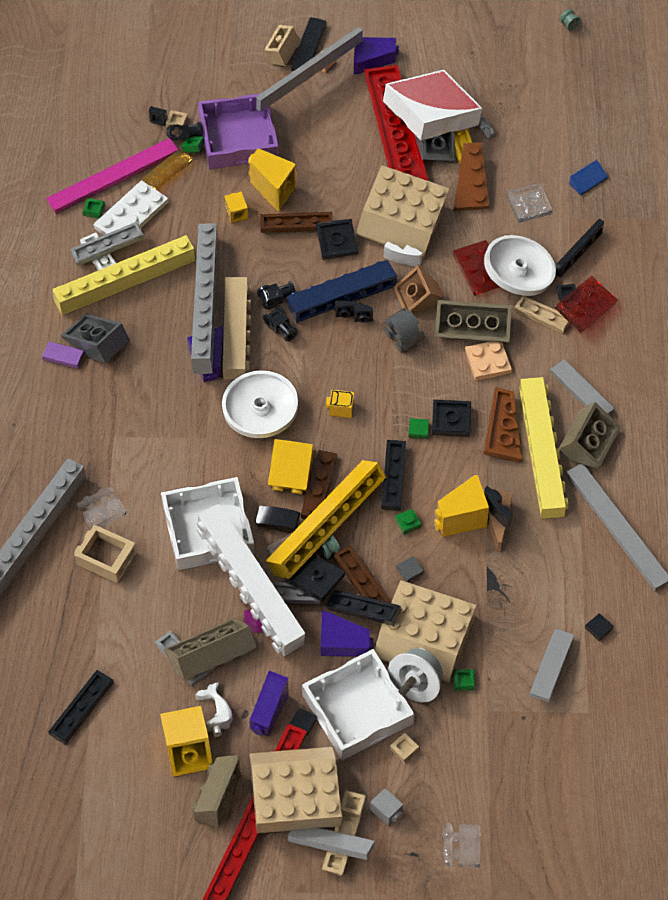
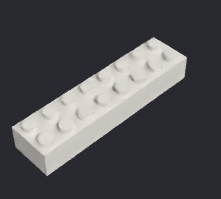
[197,503,305,657]

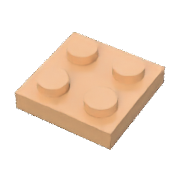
[465,341,512,381]

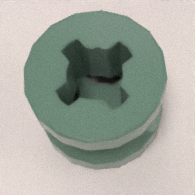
[560,9,581,31]
[318,535,341,560]

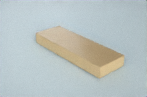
[514,295,572,334]

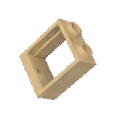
[74,525,137,583]

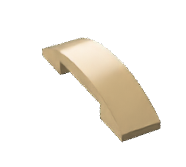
[322,791,366,876]

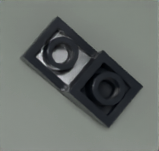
[335,301,373,323]
[484,486,513,528]
[255,506,301,531]

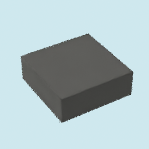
[396,556,424,582]

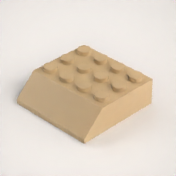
[356,165,449,258]
[374,580,476,683]
[250,747,342,833]

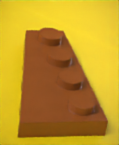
[453,142,489,211]
[483,387,522,463]

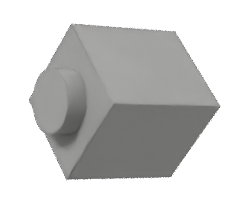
[370,788,403,827]

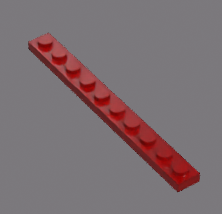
[202,724,307,900]

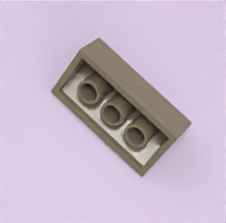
[435,300,512,343]
[163,618,257,680]

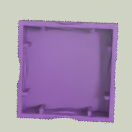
[198,93,279,169]

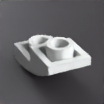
[384,242,422,266]

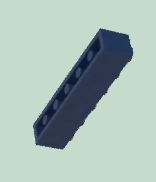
[287,259,397,323]

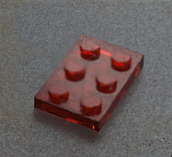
[453,240,500,296]
[555,275,618,333]

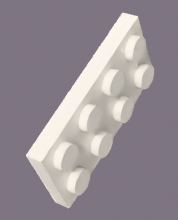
[93,180,169,235]

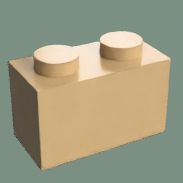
[264,25,300,66]

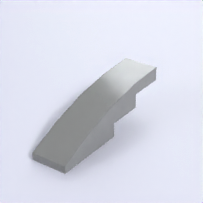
[529,628,574,702]

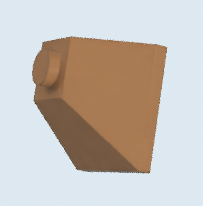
[393,265,445,314]

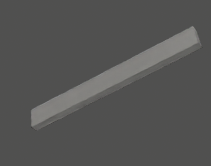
[256,27,363,112]
[566,464,668,591]

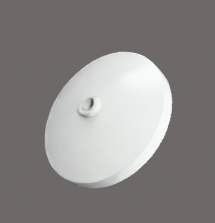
[484,235,556,296]
[222,371,298,438]

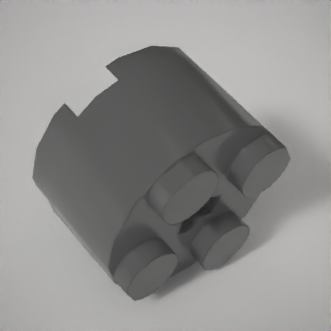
[384,308,425,352]

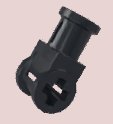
[166,122,203,140]
[257,281,296,309]
[263,306,298,342]

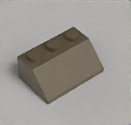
[559,402,621,468]
[192,755,241,828]

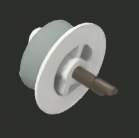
[388,648,443,703]

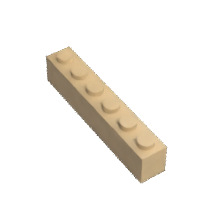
[223,277,251,379]

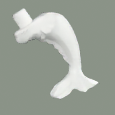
[196,682,233,737]

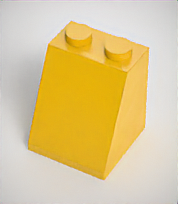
[248,148,296,211]
[268,439,316,495]
[434,475,489,537]
[160,706,213,777]

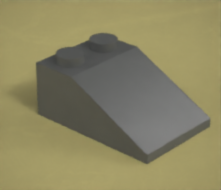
[415,131,456,162]
[61,313,130,363]

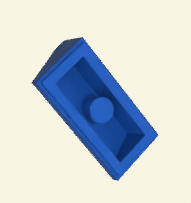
[569,160,608,195]

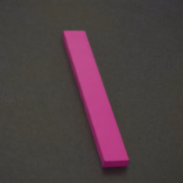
[46,138,179,214]

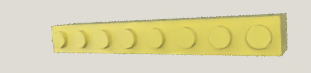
[52,236,195,315]
[519,377,568,519]

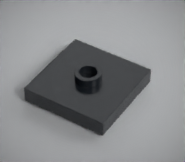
[316,218,358,260]
[432,399,471,437]
[290,554,345,602]

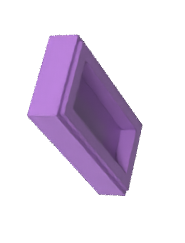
[42,342,84,369]

